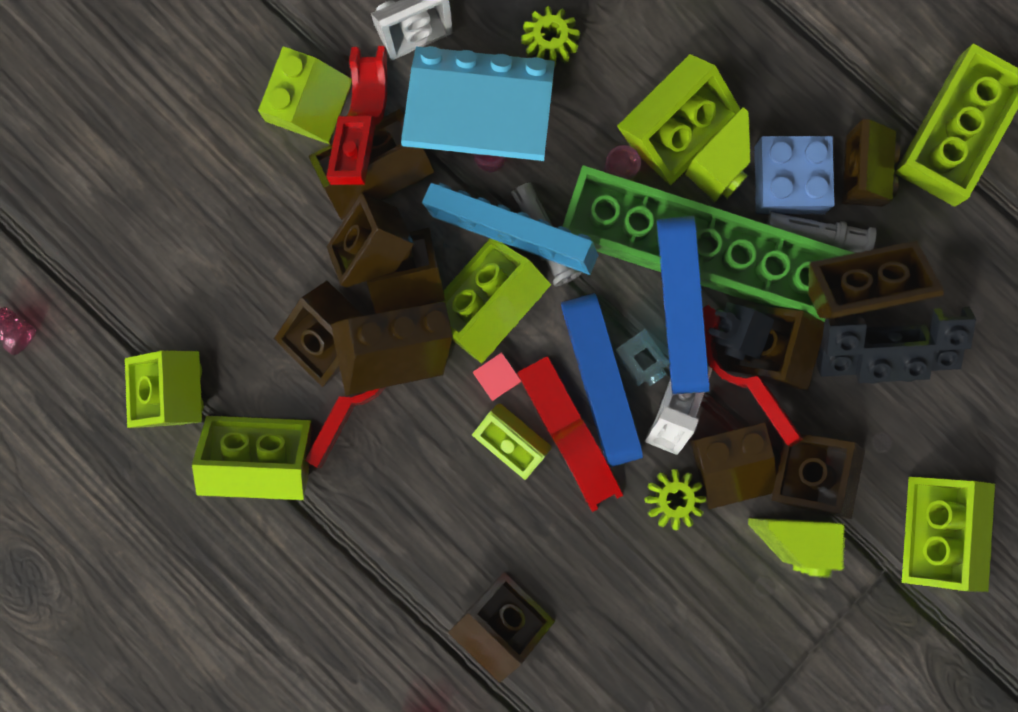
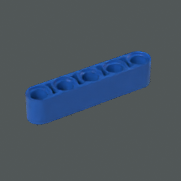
[657,216,709,395]
[561,293,643,468]

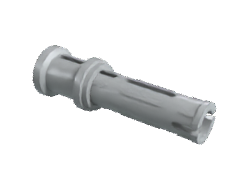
[511,182,582,287]
[767,211,876,253]

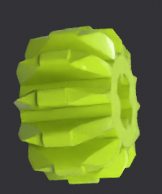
[521,6,580,67]
[644,469,706,530]

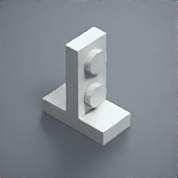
[645,366,712,455]

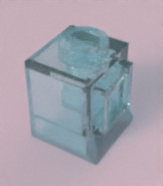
[614,329,669,386]

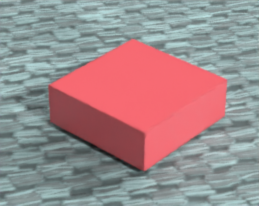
[473,352,521,402]

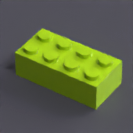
[894,43,1018,207]

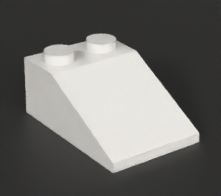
[371,0,453,61]

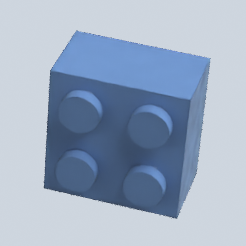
[755,136,834,214]

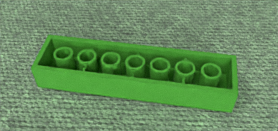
[562,165,853,322]

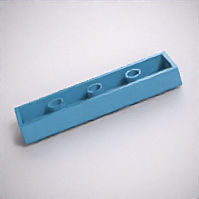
[422,183,599,275]

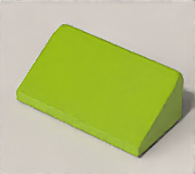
[472,403,552,480]

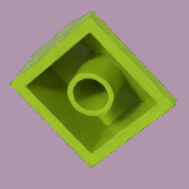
[258,46,352,144]
[685,107,750,202]
[125,351,204,428]

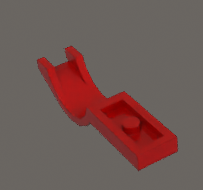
[326,46,387,185]
[703,304,803,447]
[517,356,623,512]
[305,387,386,468]

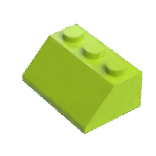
[617,54,741,185]
[438,239,551,364]
[192,416,312,500]
[902,477,995,592]
[748,518,844,577]

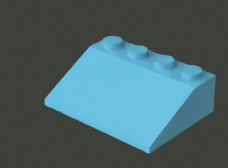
[401,46,555,161]

